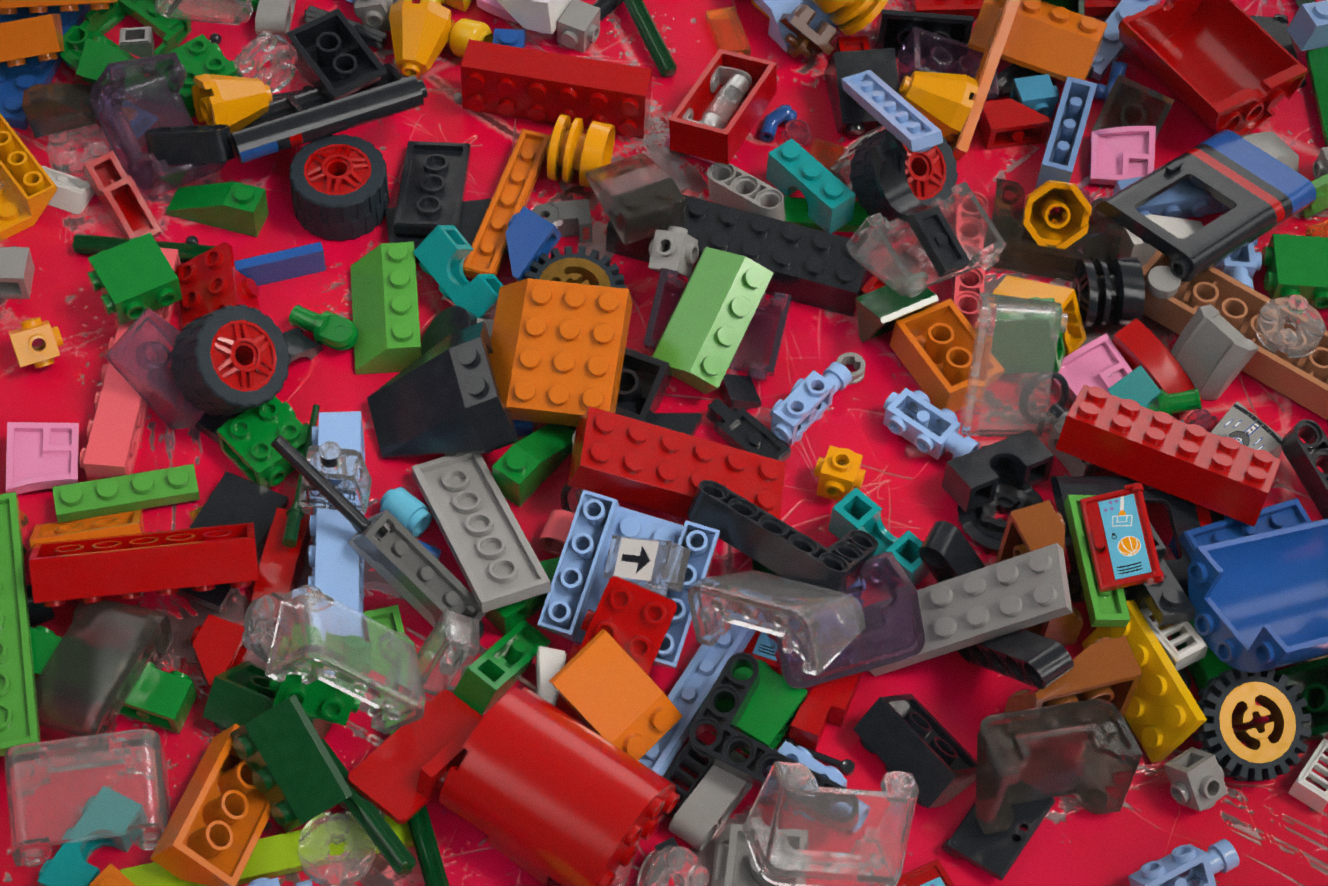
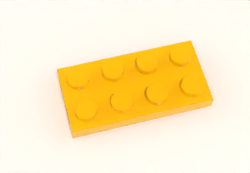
[1081,600,1207,763]

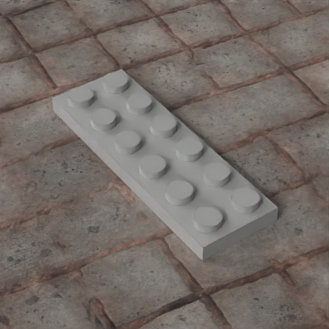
[411,452,551,613]
[863,543,1073,677]

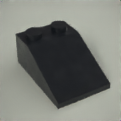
[286,8,388,101]

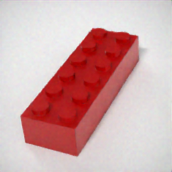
[461,39,652,138]
[1055,384,1281,527]
[567,406,786,520]
[29,522,259,607]

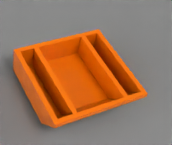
[489,278,633,427]

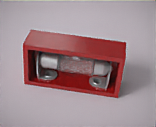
[669,49,777,165]

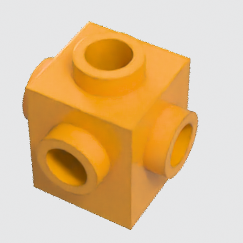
[8,317,64,368]
[814,445,866,502]

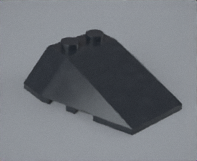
[367,321,519,459]

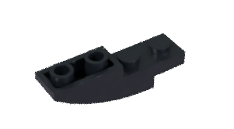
[1128,523,1196,626]

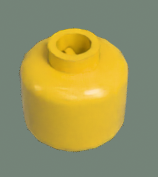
[448,18,494,58]

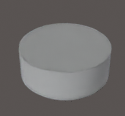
[1146,266,1181,299]

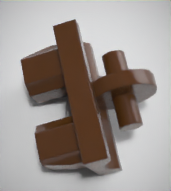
[779,3,837,58]

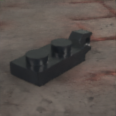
[706,398,791,462]

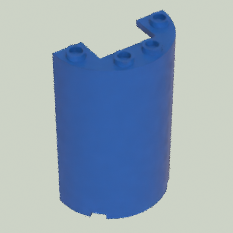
[1187,519,1328,673]

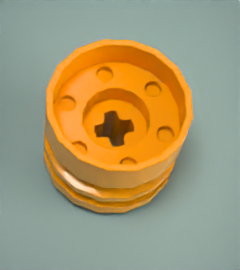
[812,0,888,35]
[547,114,615,190]

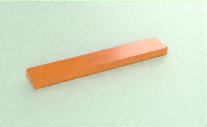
[951,0,1020,160]
[463,128,551,279]

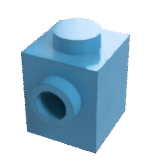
[1009,74,1059,117]

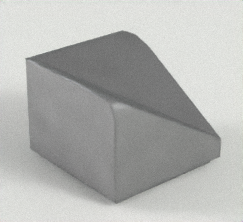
[119,26,154,61]

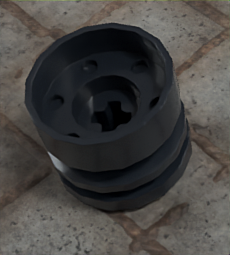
[1072,257,1145,327]

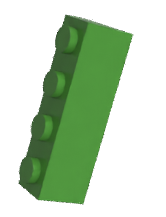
[350,242,422,375]
[651,247,774,394]

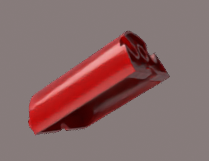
[1118,0,1308,135]
[439,686,680,886]

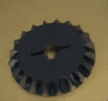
[957,477,1043,554]

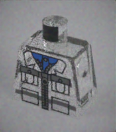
[298,441,372,513]

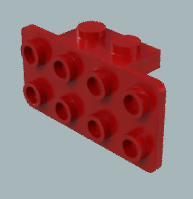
[175,242,262,328]
[556,576,677,722]
[347,690,483,824]

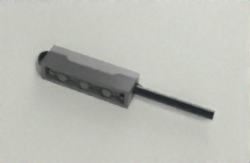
[271,435,487,643]

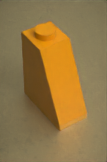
[990,275,1087,357]

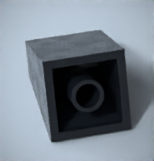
[824,48,900,136]

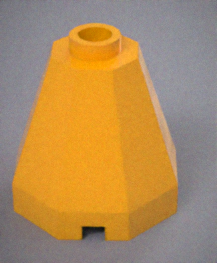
[389,0,455,77]
[898,71,979,142]
[191,74,273,134]
[1022,180,1092,249]

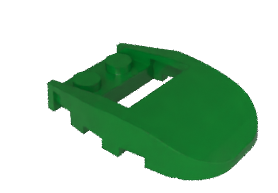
[59,0,192,74]

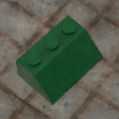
[202,660,333,739]
[230,695,353,833]

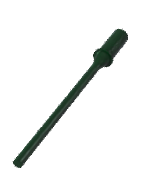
[282,404,320,548]

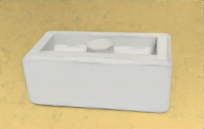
[41,166,95,214]

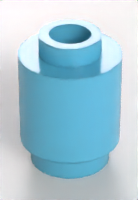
[380,487,432,537]

